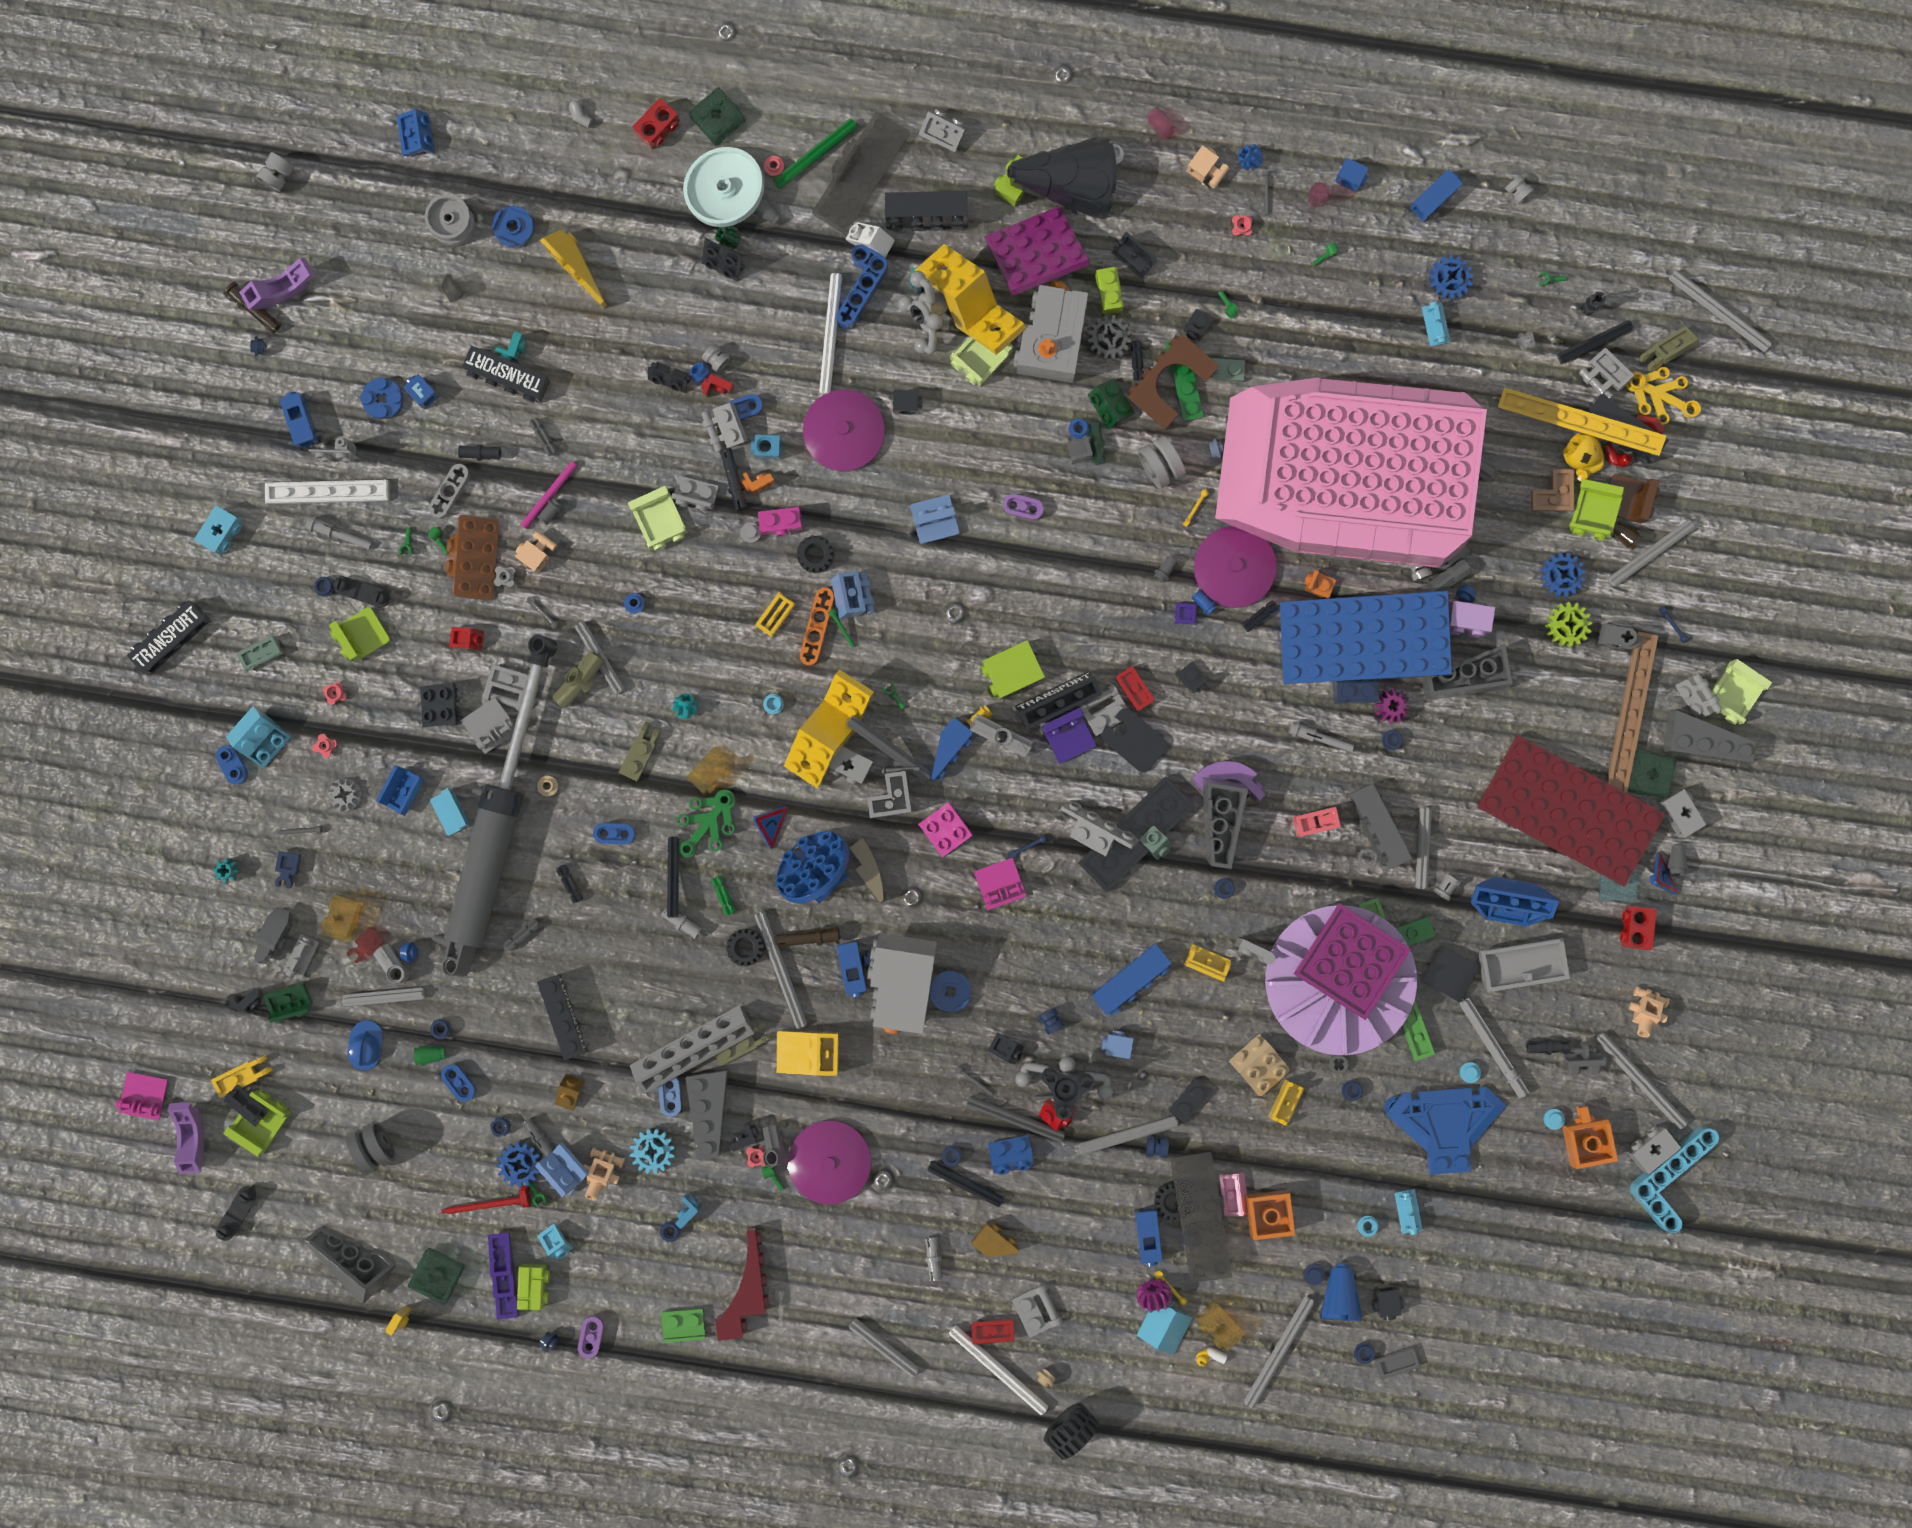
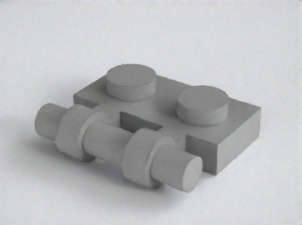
[1579,348,1635,400]
[701,402,748,452]
[1675,673,1722,719]

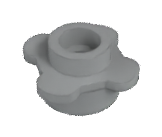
[494,566,516,587]

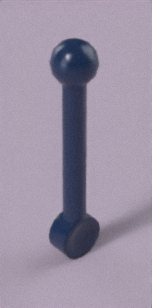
[1659,606,1688,643]
[1008,835,1047,859]

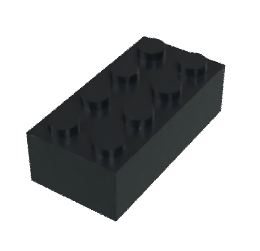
[885,191,968,232]

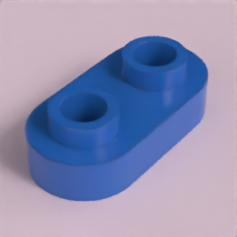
[726,394,763,421]
[216,745,248,784]
[593,823,635,845]
[441,1064,476,1102]

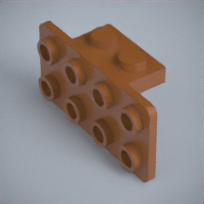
[445,515,499,601]

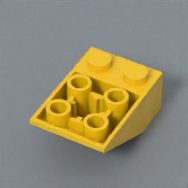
[776,1031,839,1076]

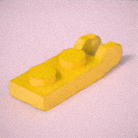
[211,1055,273,1098]

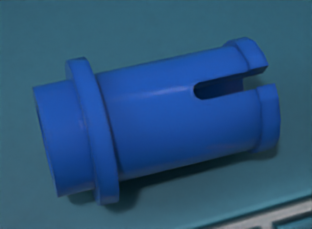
[1191,589,1217,615]

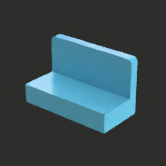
[430,788,470,836]

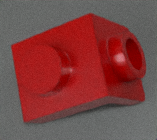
[1039,1098,1075,1131]

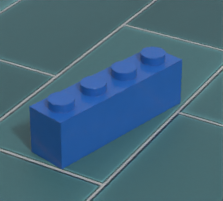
[1091,943,1172,1016]

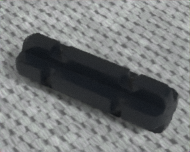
[1131,340,1144,381]
[1242,600,1279,632]
[556,864,583,903]

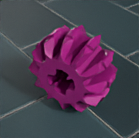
[1374,689,1410,724]
[1136,1278,1172,1313]

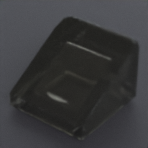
[441,274,464,303]

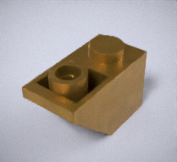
[971,1221,1019,1257]

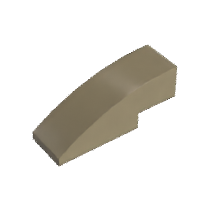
[850,838,884,902]

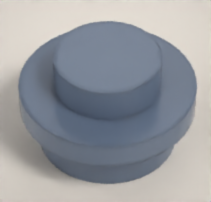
[1209,438,1224,459]

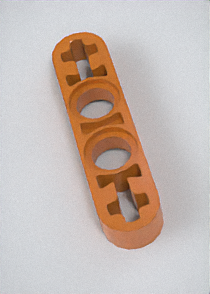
[800,588,834,666]

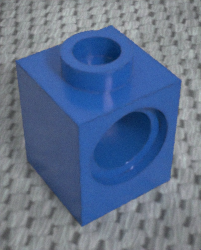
[1334,157,1369,192]

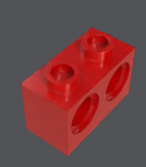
[632,98,680,150]
[1620,906,1657,950]

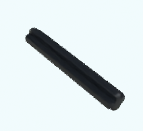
[1557,320,1634,364]
[667,836,679,918]
[927,1161,1004,1207]

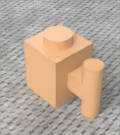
[1186,145,1230,188]
[515,530,557,574]

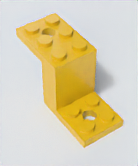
[915,244,1026,355]
[784,669,874,788]

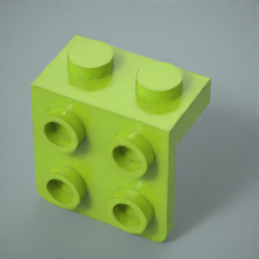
[329,607,390,662]

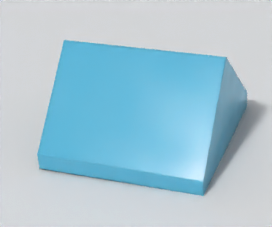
[1136,1305,1193,1355]

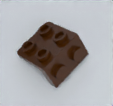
[1609,474,1660,524]

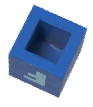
[403,374,439,409]

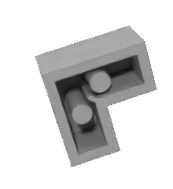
[867,771,912,818]

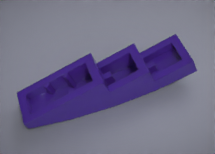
[488,1232,519,1320]

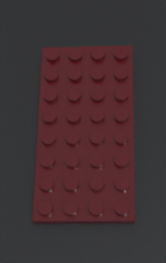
[1476,735,1665,887]

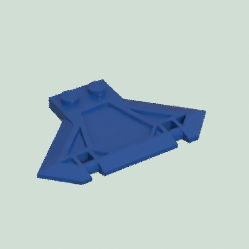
[1386,1086,1506,1175]

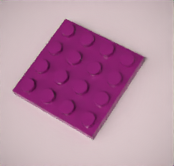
[984,206,1089,296]
[1293,903,1411,1020]

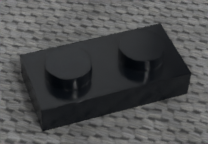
[1168,1078,1211,1124]

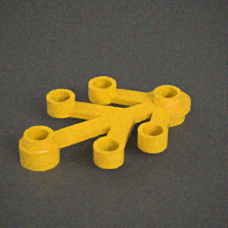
[1626,367,1701,425]

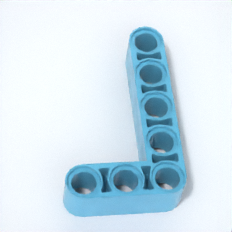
[1630,1126,1719,1233]

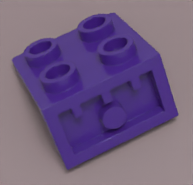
[1041,708,1096,764]

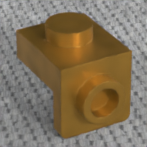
[555,1074,585,1111]

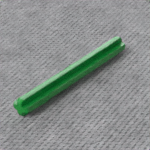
[773,119,857,189]

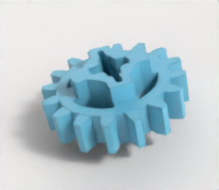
[630,1128,675,1174]

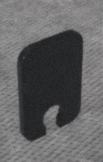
[1101,708,1168,772]

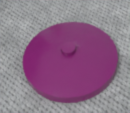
[803,389,885,472]
[1193,526,1276,608]
[788,1120,871,1204]

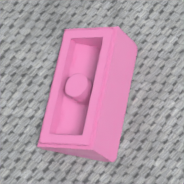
[1219,1172,1248,1216]

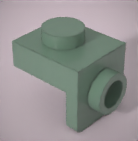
[1140,826,1172,860]

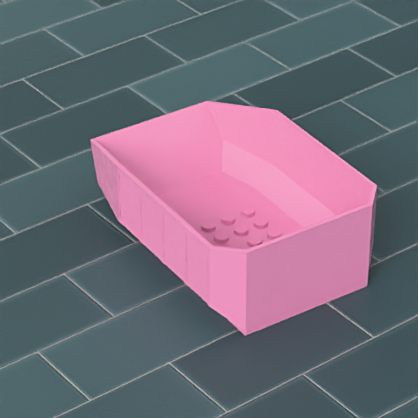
[1215,378,1487,568]

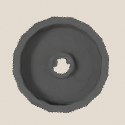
[346,1120,396,1175]

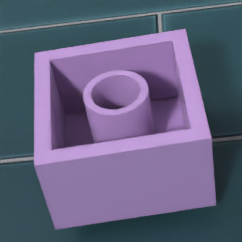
[1449,601,1495,639]

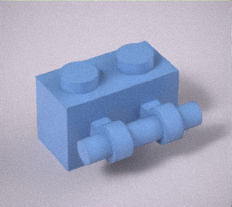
[831,571,875,619]

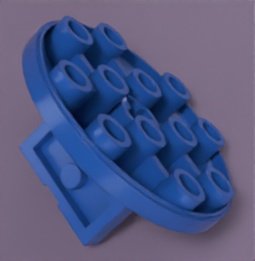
[776,831,849,904]

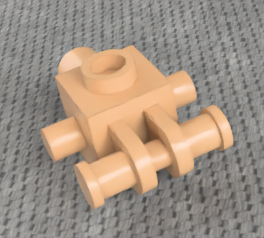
[1628,986,1670,1037]
[584,1147,625,1201]

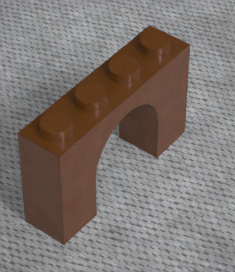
[1128,334,1220,430]

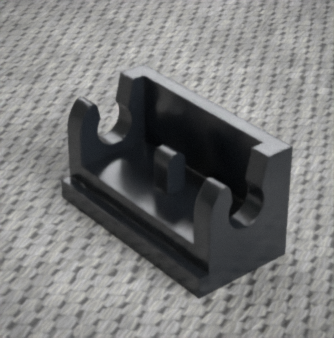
[1111,231,1157,279]

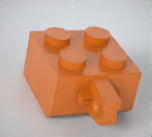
[1562,1105,1618,1169]

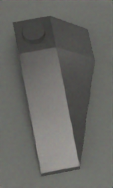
[304,1227,396,1304]

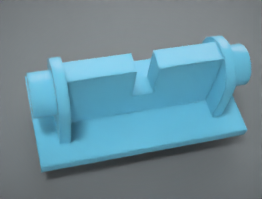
[1422,301,1450,347]
[1394,1189,1423,1235]

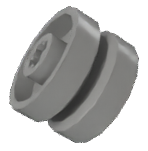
[424,194,476,247]
[1137,436,1186,489]

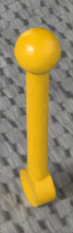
[1183,489,1209,527]
[1155,1271,1187,1306]

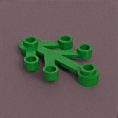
[677,790,735,858]

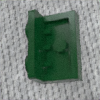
[1088,378,1135,429]
[263,981,313,1023]

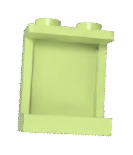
[950,329,1014,387]
[628,486,688,551]
[1711,659,1772,725]

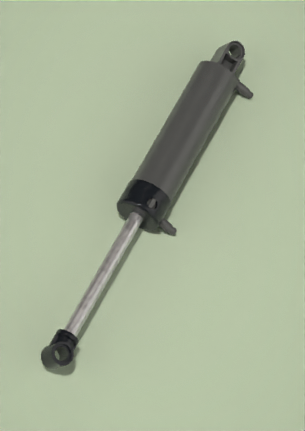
[432,634,557,977]

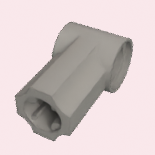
[373,944,410,984]

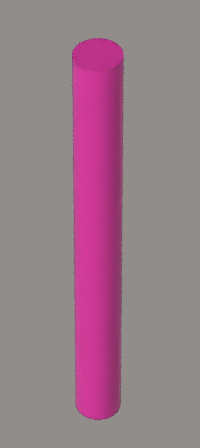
[520,461,577,529]

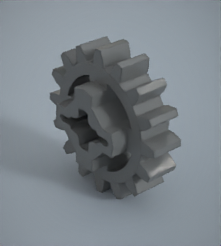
[1087,315,1132,361]

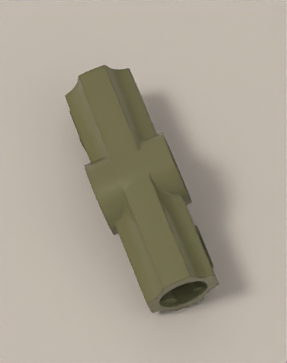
[552,650,605,708]

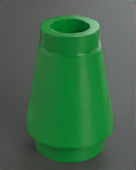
[414,1046,445,1066]

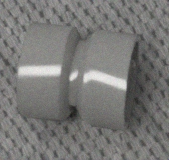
[256,152,295,192]

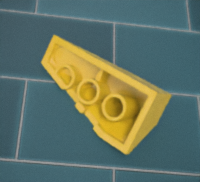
[540,229,607,309]

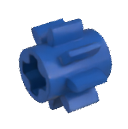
[1238,144,1263,171]

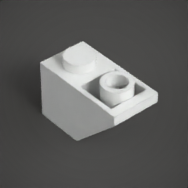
[846,222,895,258]

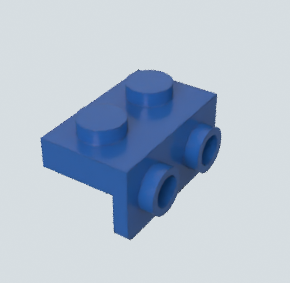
[376,765,425,816]
[988,1135,1034,1175]

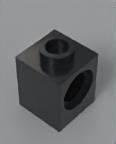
[893,390,922,415]

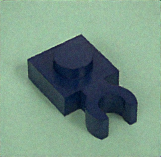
[275,851,301,889]

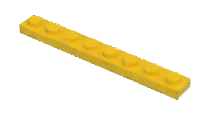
[1498,387,1666,456]

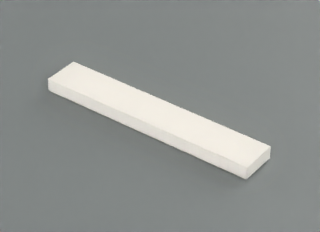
[265,480,390,504]

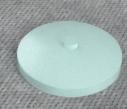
[683,147,764,227]

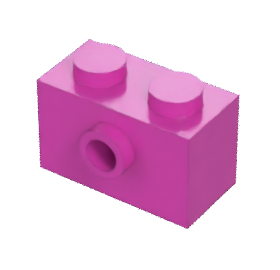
[758,507,803,536]

